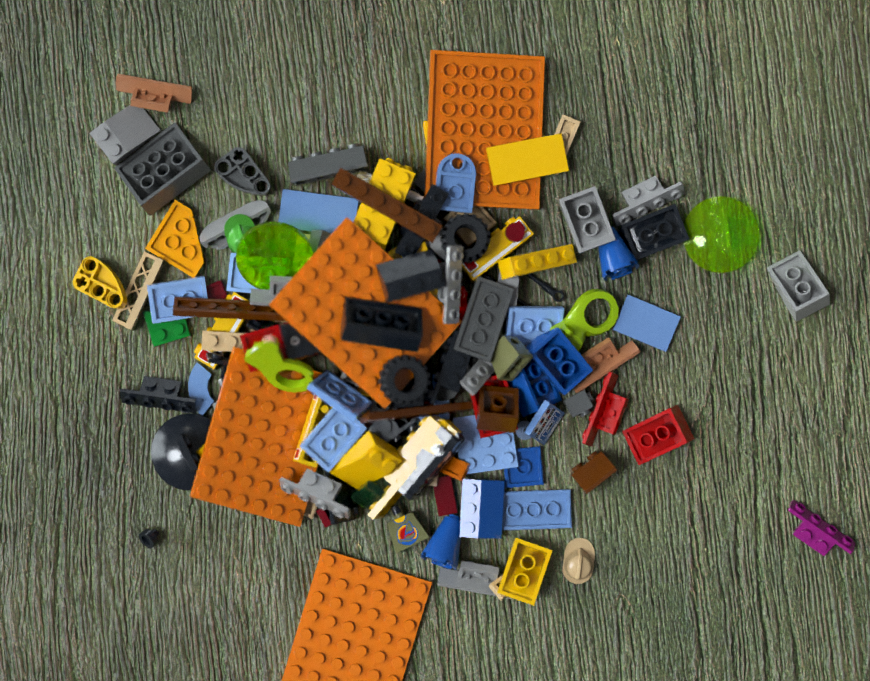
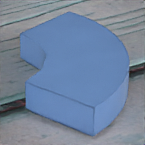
[188,362,215,416]

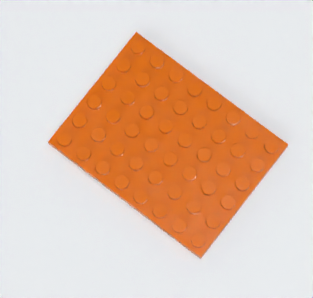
[425,50,545,210]
[268,217,462,409]
[190,347,322,527]
[282,548,432,681]

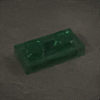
[350,480,385,509]

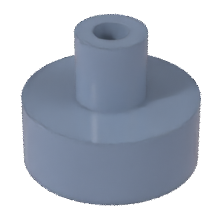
[515,421,531,440]

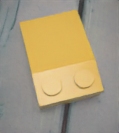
[330,431,402,489]
[497,538,552,606]

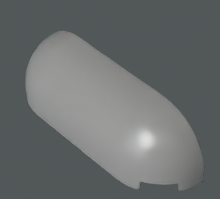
[200,200,271,250]

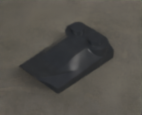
[618,204,689,260]

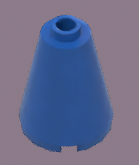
[598,227,640,281]
[421,514,461,570]

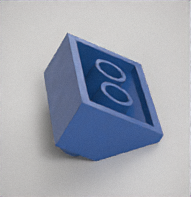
[526,327,593,396]
[508,359,562,417]
[459,478,505,539]

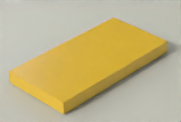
[486,133,569,186]

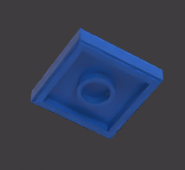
[504,446,544,488]

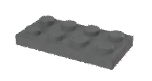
[453,276,514,362]

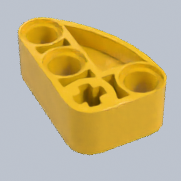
[73,256,128,310]

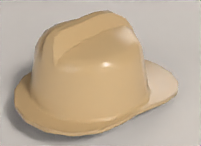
[563,538,595,584]

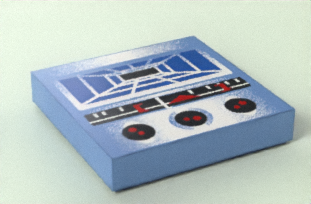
[524,400,564,445]

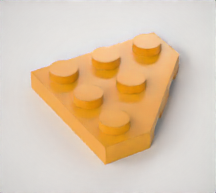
[145,200,205,278]

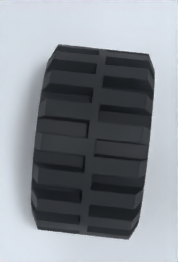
[440,213,491,264]
[378,355,431,405]

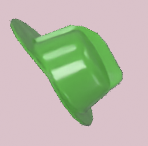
[224,214,258,257]

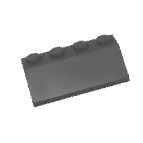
[288,144,368,186]

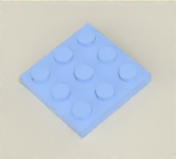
[453,415,518,475]

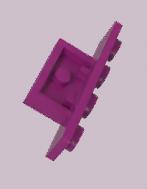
[788,500,856,556]

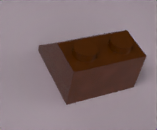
[477,385,519,433]
[570,450,617,494]

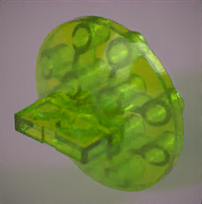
[683,196,759,273]
[236,222,313,290]

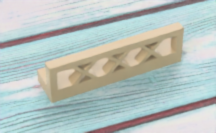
[112,251,166,330]

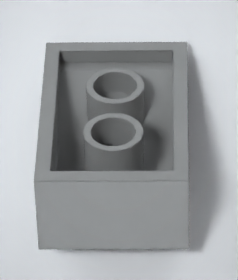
[89,105,161,166]
[559,186,616,254]
[767,250,830,322]

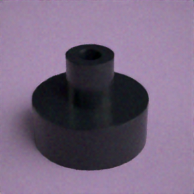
[139,528,159,548]

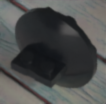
[151,414,212,490]

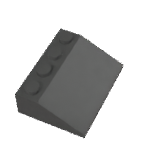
[114,122,211,216]

